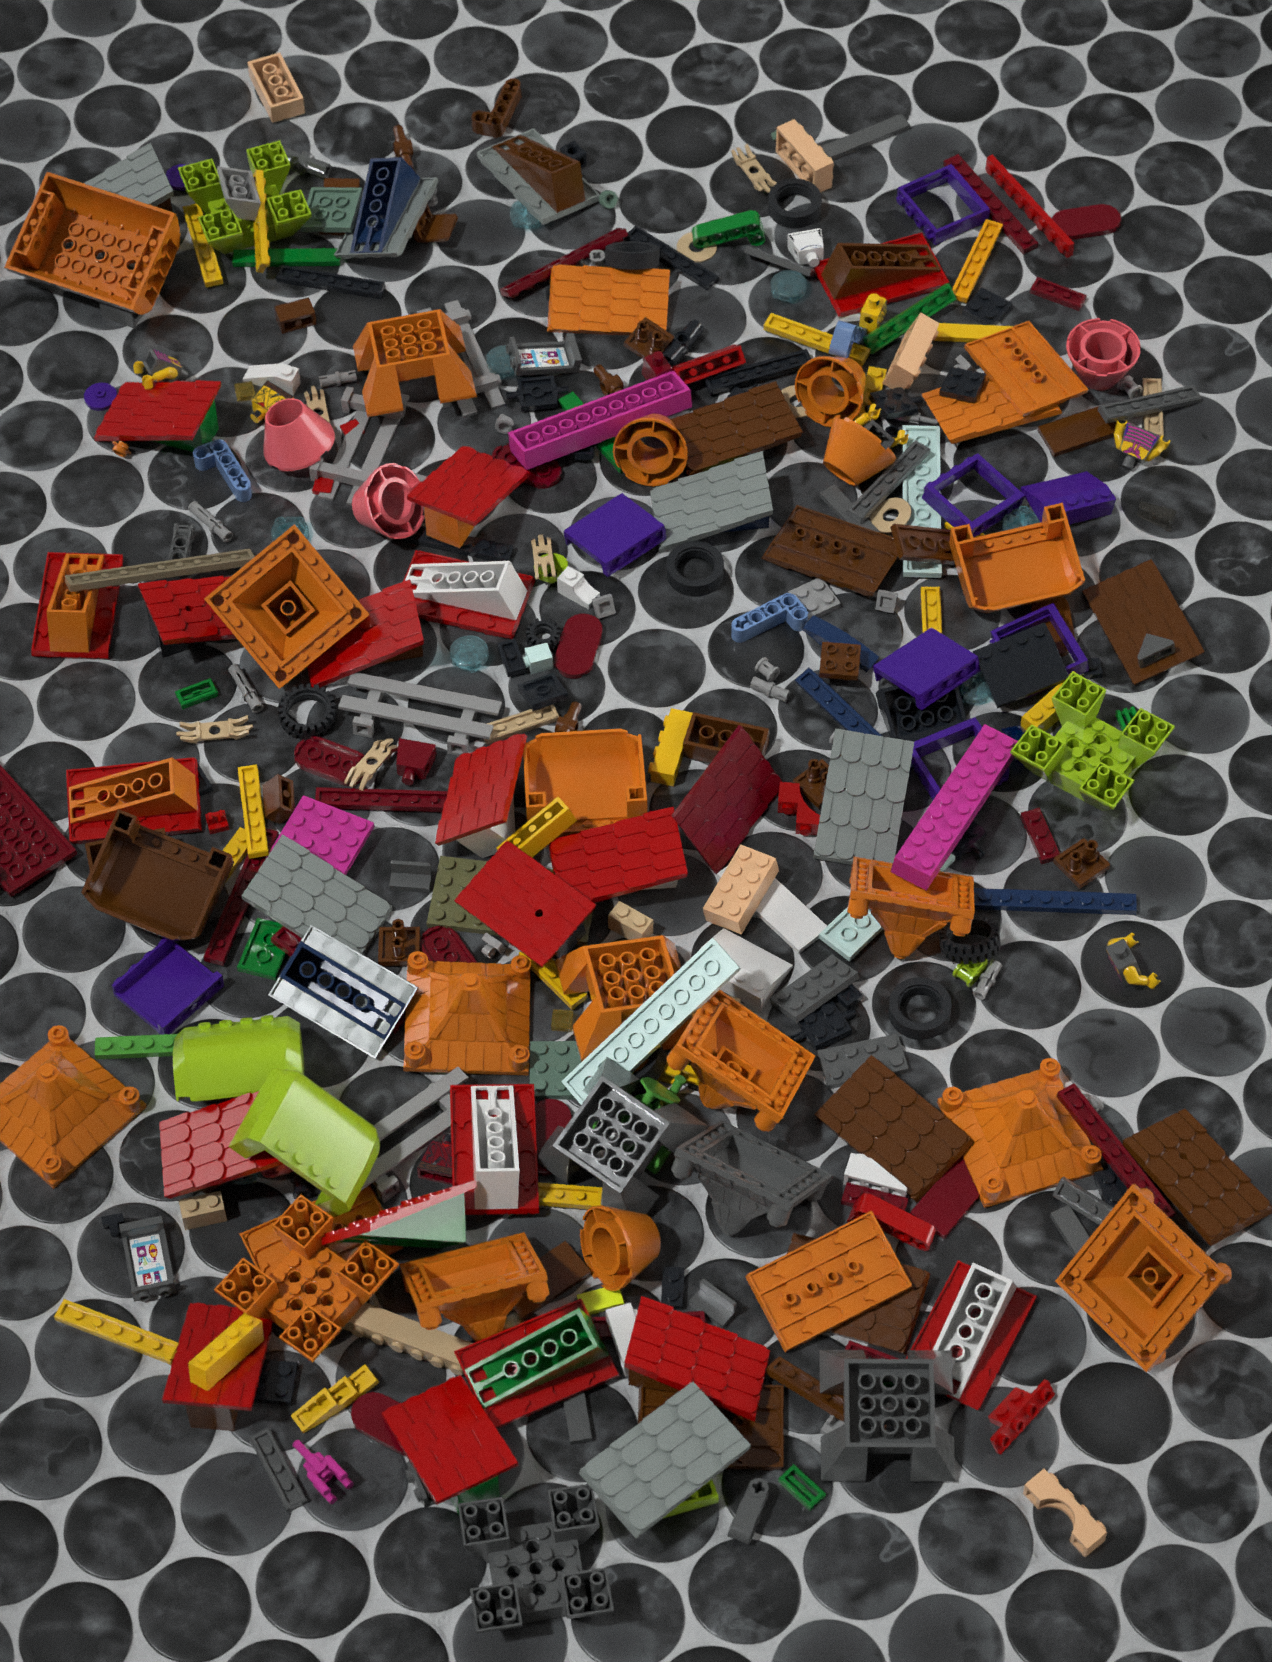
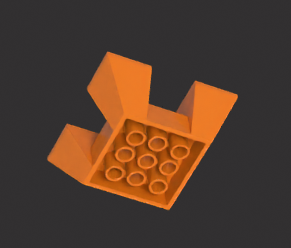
[353,309,477,417]
[555,935,695,1062]
[214,1194,399,1363]

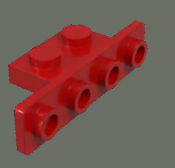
[988,1379,1055,1454]

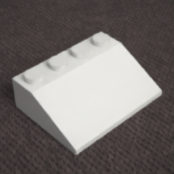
[701,928,793,1012]

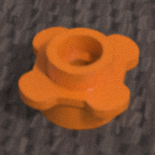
[112,441,131,458]

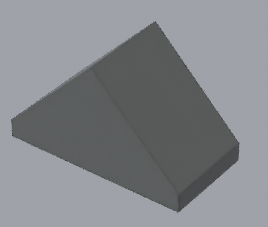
[1137,633,1176,669]

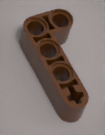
[471,78,521,138]

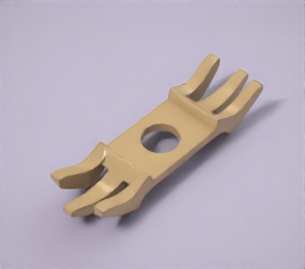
[731,144,777,193]
[304,386,331,424]
[531,534,556,579]
[176,715,253,744]
[344,738,398,791]

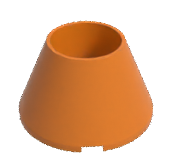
[795,356,866,427]
[613,414,688,486]
[823,415,896,486]
[580,1205,661,1291]

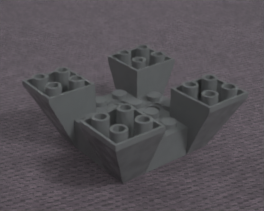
[537,1057,709,1215]
[819,1350,955,1482]
[458,1484,614,1633]

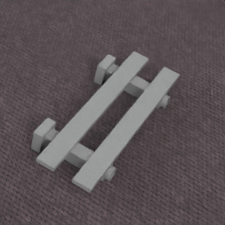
[417,300,505,418]
[309,387,410,506]
[338,673,502,756]
[360,1067,468,1203]

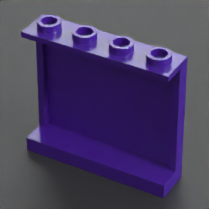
[563,493,667,577]
[873,627,980,710]
[112,938,224,1035]

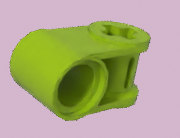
[952,958,988,988]

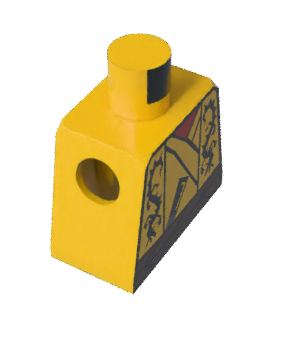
[859,294,887,334]
[250,380,294,423]

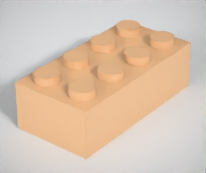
[247,52,305,123]
[776,119,834,193]
[882,313,940,390]
[703,845,779,935]

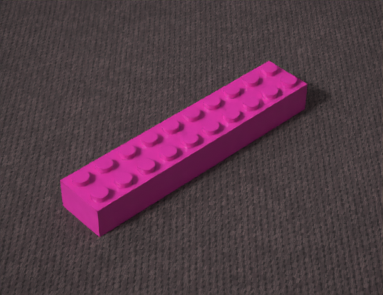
[508,371,692,470]
[891,724,1018,890]

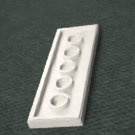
[717,867,827,954]

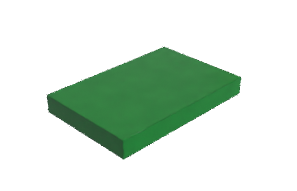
[237,918,287,981]

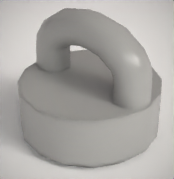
[495,414,514,434]

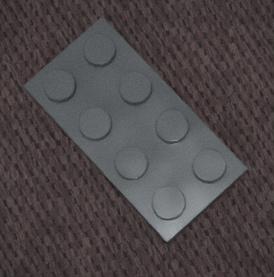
[770,955,859,1023]
[817,1034,909,1090]

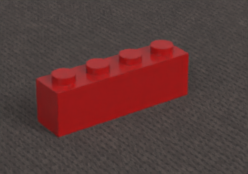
[672,345,746,384]

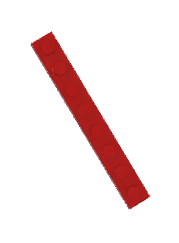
[985,154,1074,258]

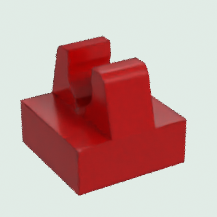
[205,810,229,835]

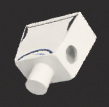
[787,228,823,267]

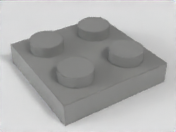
[788,578,841,622]

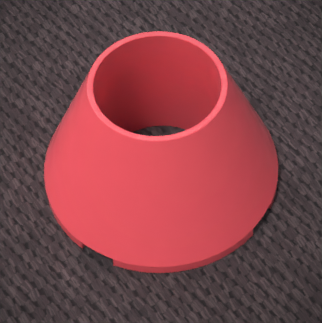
[1066,318,1140,390]
[263,398,335,471]
[352,463,425,539]

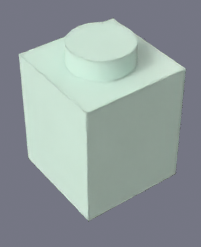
[523,643,553,675]

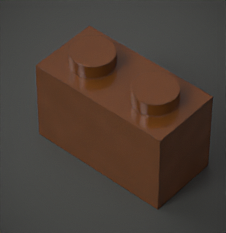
[274,297,317,334]
[263,774,295,824]

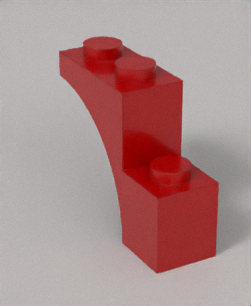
[777,782,820,836]

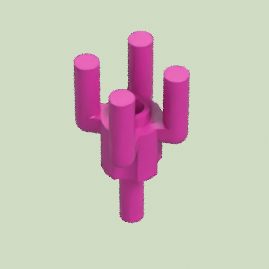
[293,1440,354,1504]

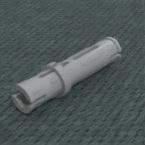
[188,501,233,542]
[228,664,264,713]

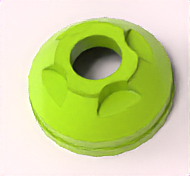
[534,553,568,583]

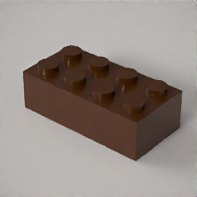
[683,712,769,763]

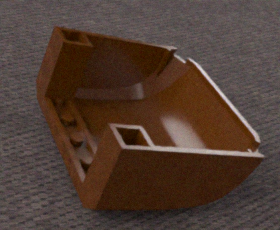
[81,809,234,940]

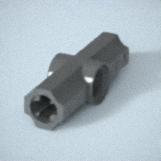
[284,148,331,178]

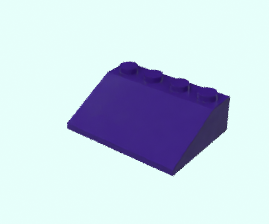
[1020,471,1116,524]

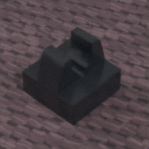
[101,1213,125,1237]

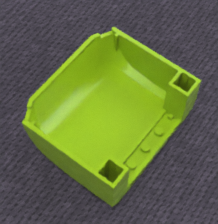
[173,1015,304,1101]
[229,1068,380,1217]

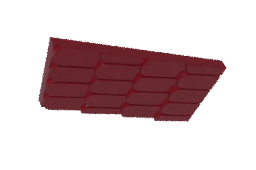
[671,725,782,874]

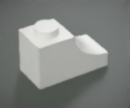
[557,566,600,609]

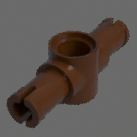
[393,125,414,169]
[593,364,624,396]
[555,702,582,732]

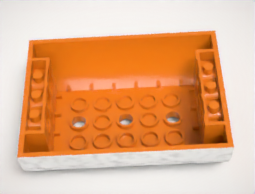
[4,172,180,315]

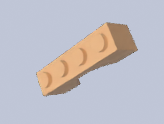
[1023,1469,1107,1557]

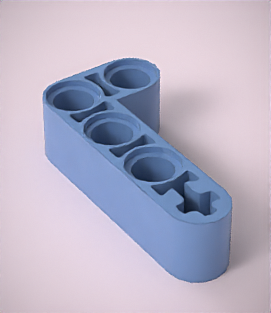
[829,320,867,358]
[193,439,252,502]
[731,593,808,643]

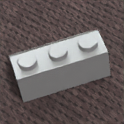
[217,166,261,220]

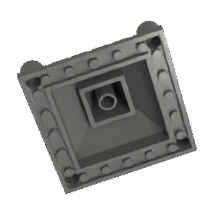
[671,1120,833,1236]

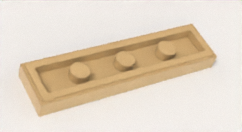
[1142,378,1164,440]
[483,704,559,745]

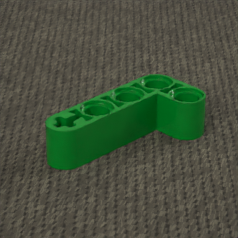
[692,210,765,248]

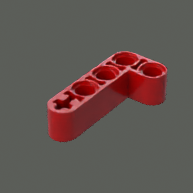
[847,1193,936,1251]

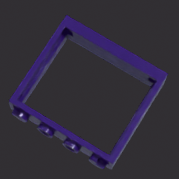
[896,164,990,245]
[922,453,1025,538]
[990,603,1089,699]
[911,717,1010,800]

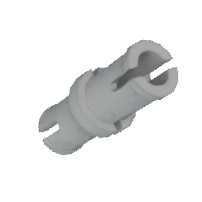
[319,370,357,388]
[750,676,790,702]
[973,960,1002,1000]

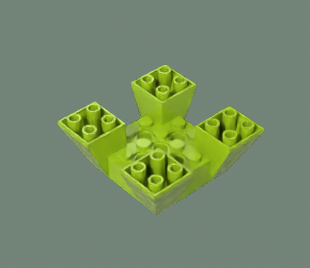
[178,141,312,254]
[1010,671,1175,811]

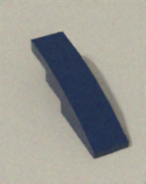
[802,615,879,673]

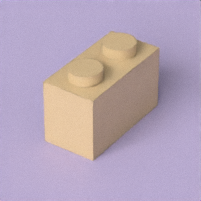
[608,901,653,940]
[179,1191,227,1230]

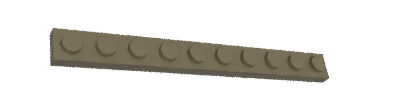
[65,549,255,592]

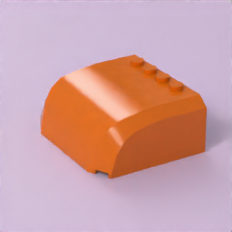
[949,503,1085,614]
[523,729,647,838]

